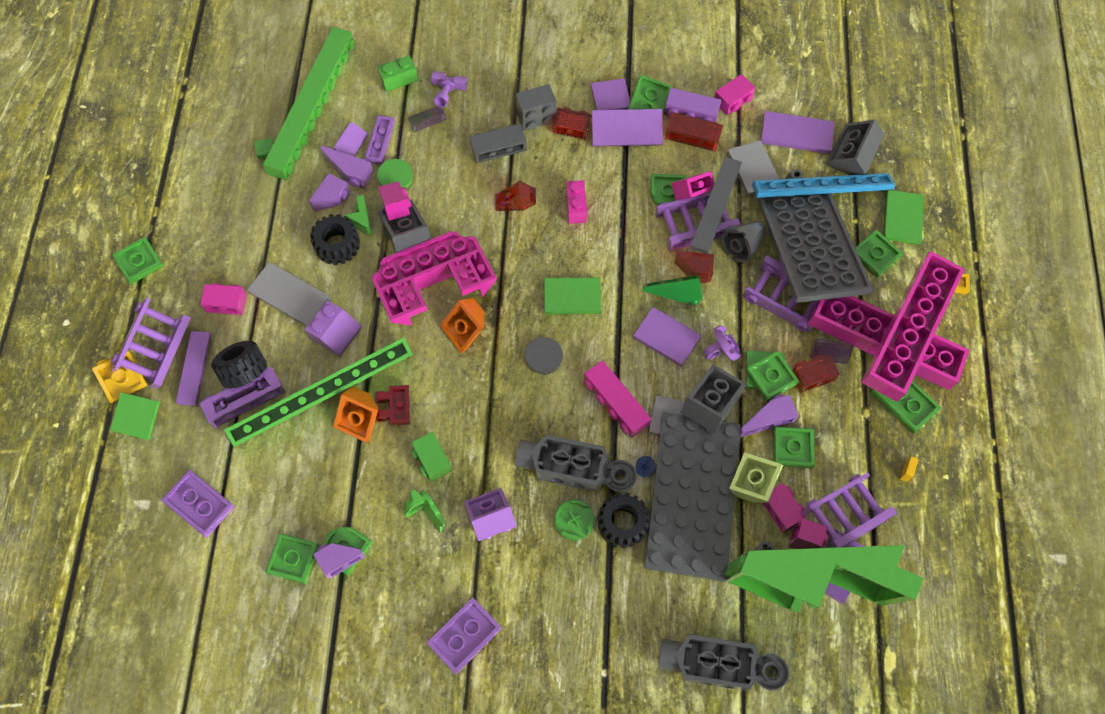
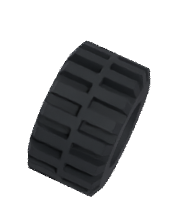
[310,214,360,265]
[211,340,267,389]
[598,493,650,548]

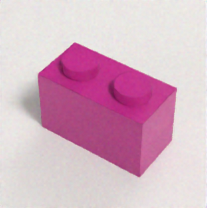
[714,74,755,115]
[671,171,714,200]
[566,180,587,224]
[378,181,412,221]
[200,283,247,315]
[762,483,807,534]
[789,518,828,549]

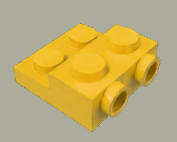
[92,351,149,403]

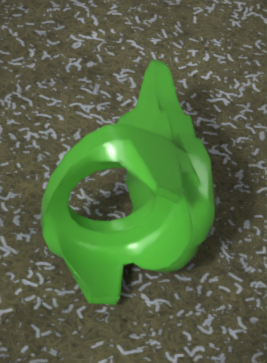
[403,489,445,533]

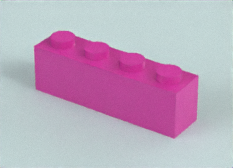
[583,360,651,438]

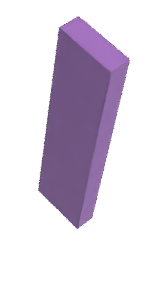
[176,331,212,406]

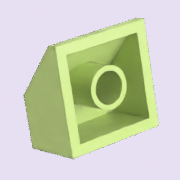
[729,452,783,503]

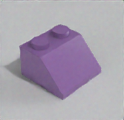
[305,300,362,357]
[464,488,517,541]

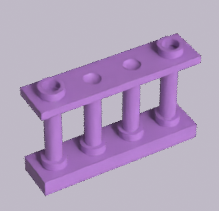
[655,191,740,252]
[743,255,817,333]
[110,298,191,389]
[801,472,897,548]

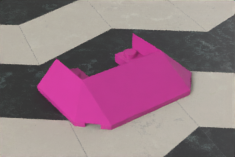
[372,231,497,326]

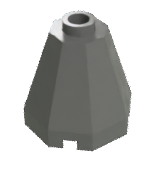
[720,221,767,263]

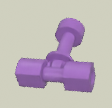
[431,71,467,108]

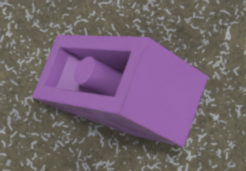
[309,173,350,211]
[313,543,365,579]

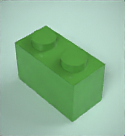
[377,55,418,92]
[411,432,452,481]

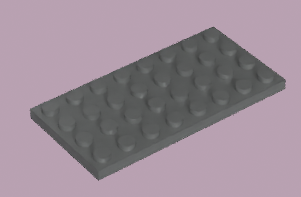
[757,193,874,303]
[644,412,741,582]

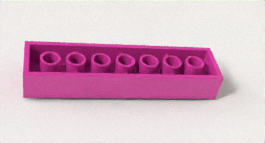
[861,251,965,402]
[807,296,970,390]

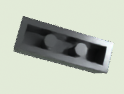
[470,124,527,163]

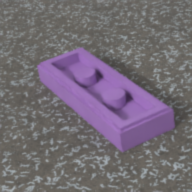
[365,115,395,165]

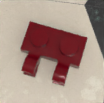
[375,385,410,425]

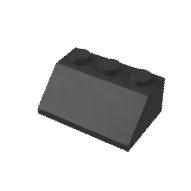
[826,119,885,175]

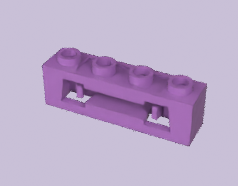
[200,367,285,428]

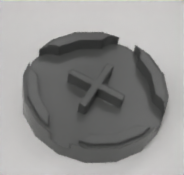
[525,337,563,375]

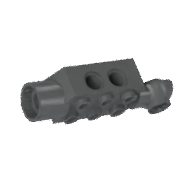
[515,435,637,492]
[658,634,789,691]

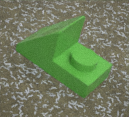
[345,195,372,236]

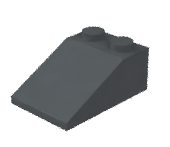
[378,199,431,253]

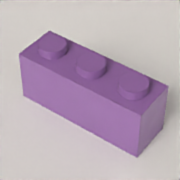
[664,88,722,127]

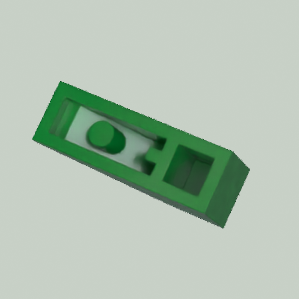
[643,274,703,305]

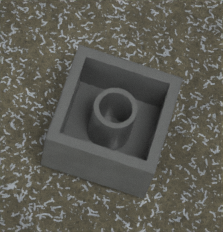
[516,84,556,131]

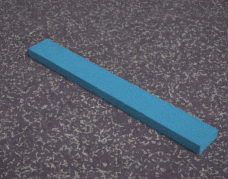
[752,173,895,198]

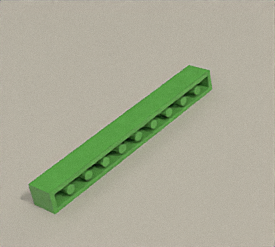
[263,27,355,180]
[224,337,413,447]

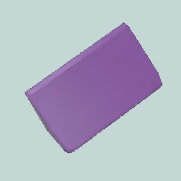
[333,122,368,156]

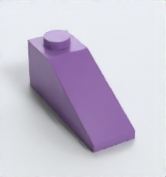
[320,146,373,189]
[740,395,798,438]

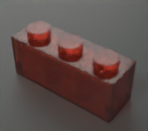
[665,112,723,152]

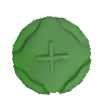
[377,159,413,189]
[554,499,595,541]

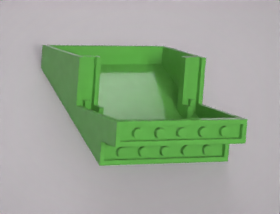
[724,545,924,613]

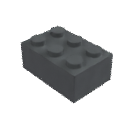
[680,365,746,433]

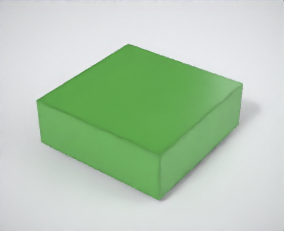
[254,138,274,159]

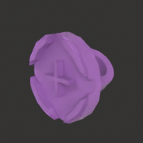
[703,325,741,361]

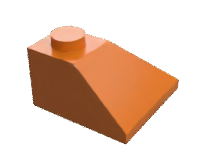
[440,298,485,353]
[333,386,378,443]

